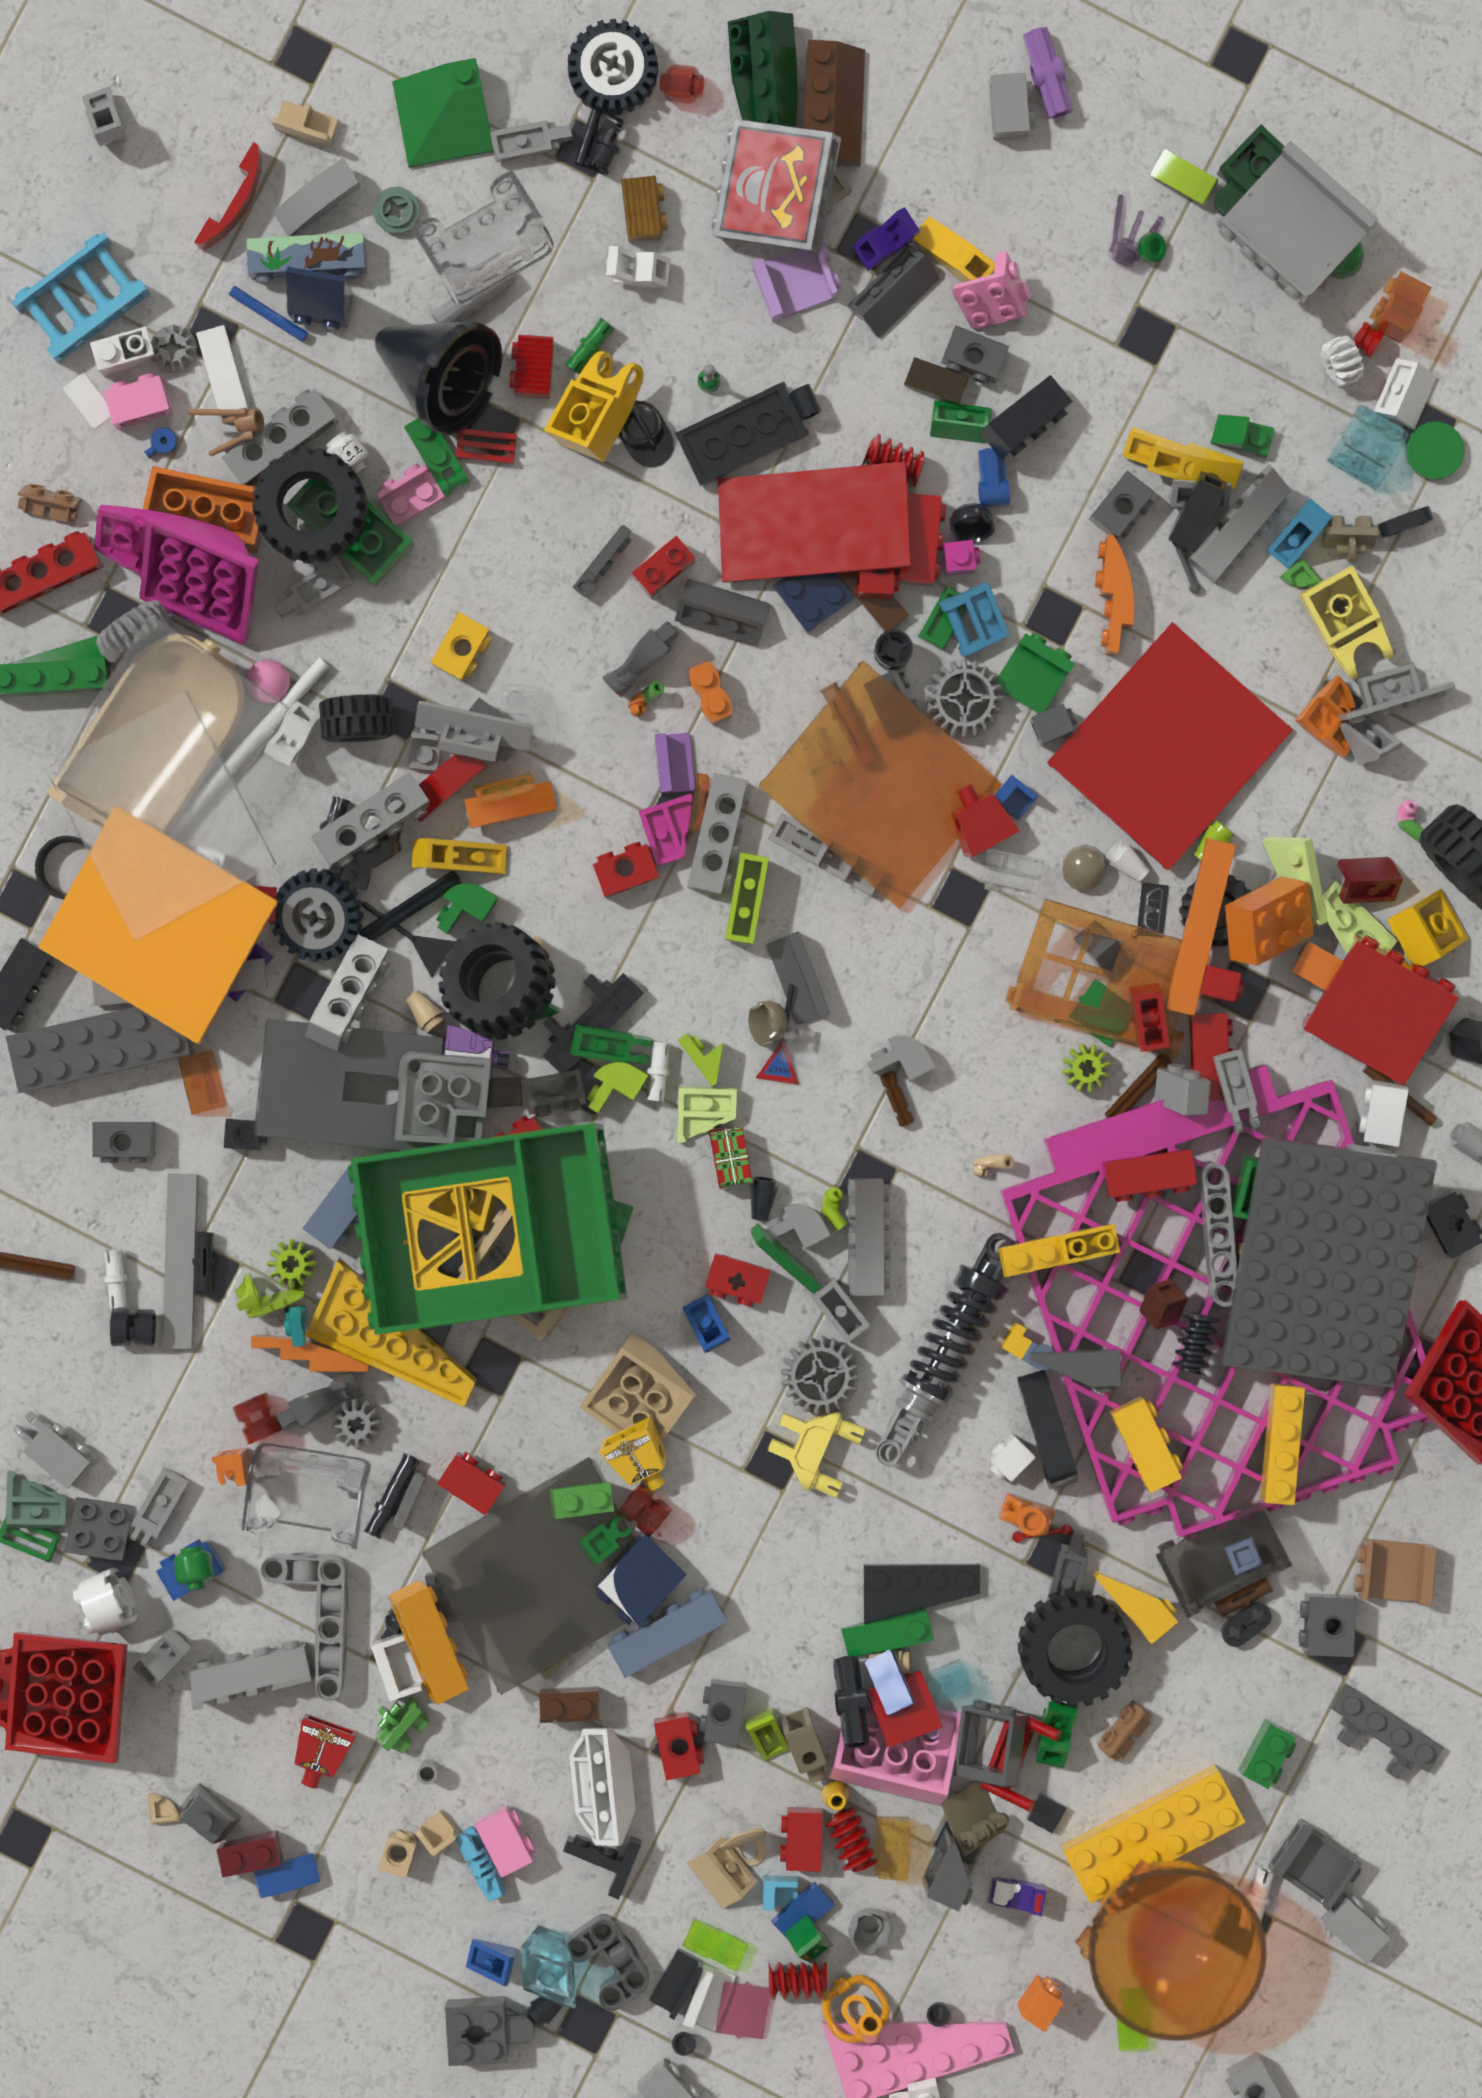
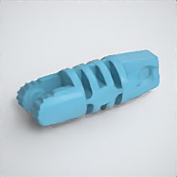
[456,1826,507,1901]

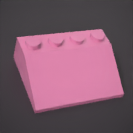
[829,1693,961,1806]

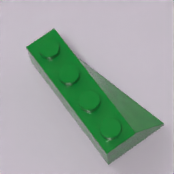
[0,635,112,697]

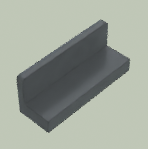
[847,245,939,338]
[674,579,770,646]
[767,931,830,1025]

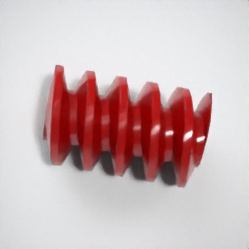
[861,434,925,487]
[825,1806,878,1872]
[768,1962,827,2000]

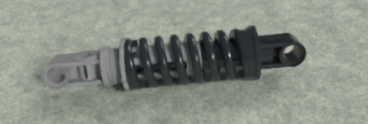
[875,1233,1016,1467]

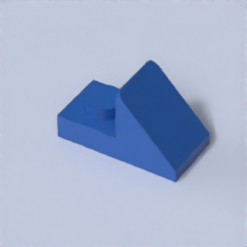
[682,1294,731,1354]

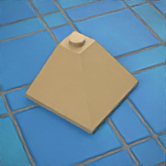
[579,1332,696,1441]

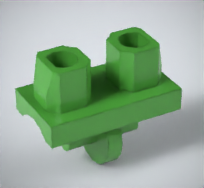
[377,1696,429,1753]

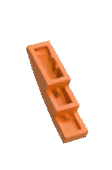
[251,1334,370,1372]

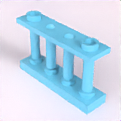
[11,232,150,363]

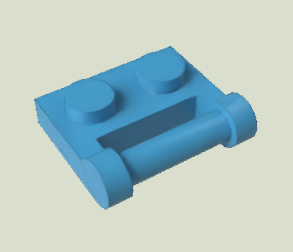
[939,582,1010,656]

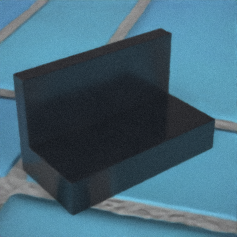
[649,1947,703,2020]

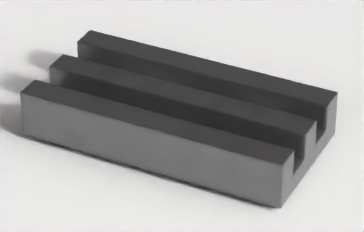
[392,1470,428,1531]

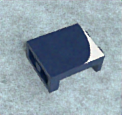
[593,1533,687,1626]

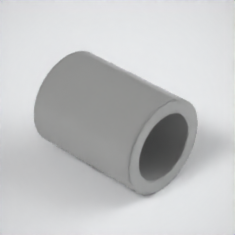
[417,1759,439,1784]

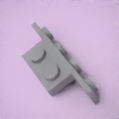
[1338,663,1455,724]
[415,701,533,762]

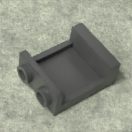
[1268,1818,1362,1911]

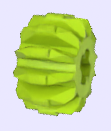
[1061,1044,1111,1093]
[267,1239,317,1289]

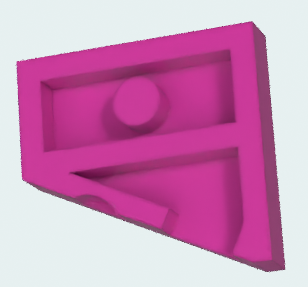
[638,794,693,867]

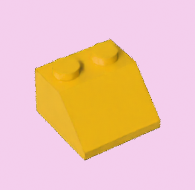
[1387,888,1469,966]

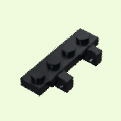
[542,973,644,1076]

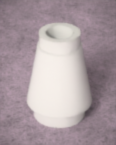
[1106,840,1150,882]

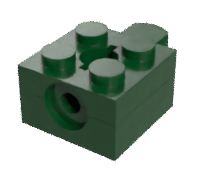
[1214,124,1285,217]

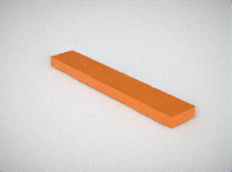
[1165,838,1236,1016]

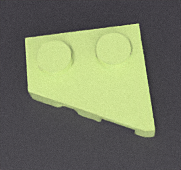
[677,1086,737,1143]

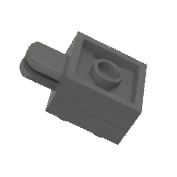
[445,1996,535,2066]

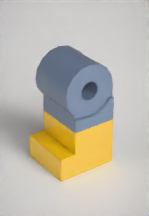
[999,1321,1054,1370]

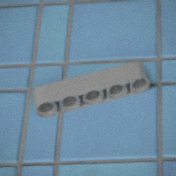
[1199,1163,1237,1307]

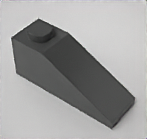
[1029,1349,1121,1392]

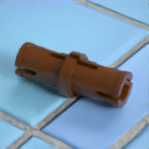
[1214,1575,1274,1617]

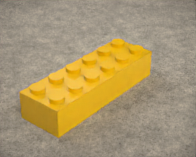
[1060,1765,1246,1904]

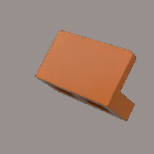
[1292,941,1343,991]

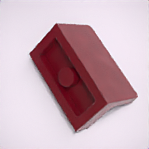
[1337,857,1403,904]

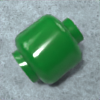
[174,1546,214,1590]

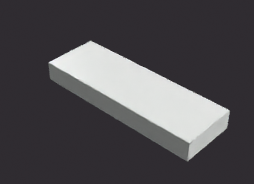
[196,325,249,418]

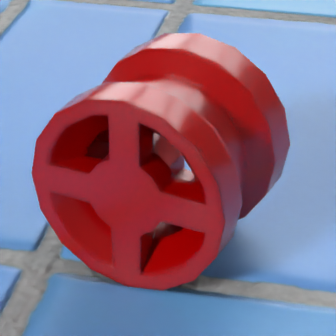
[1353,321,1385,358]

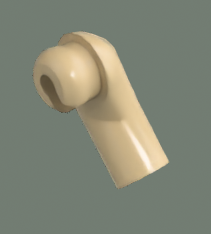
[972,1154,1014,1177]

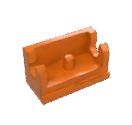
[212,1448,252,1486]

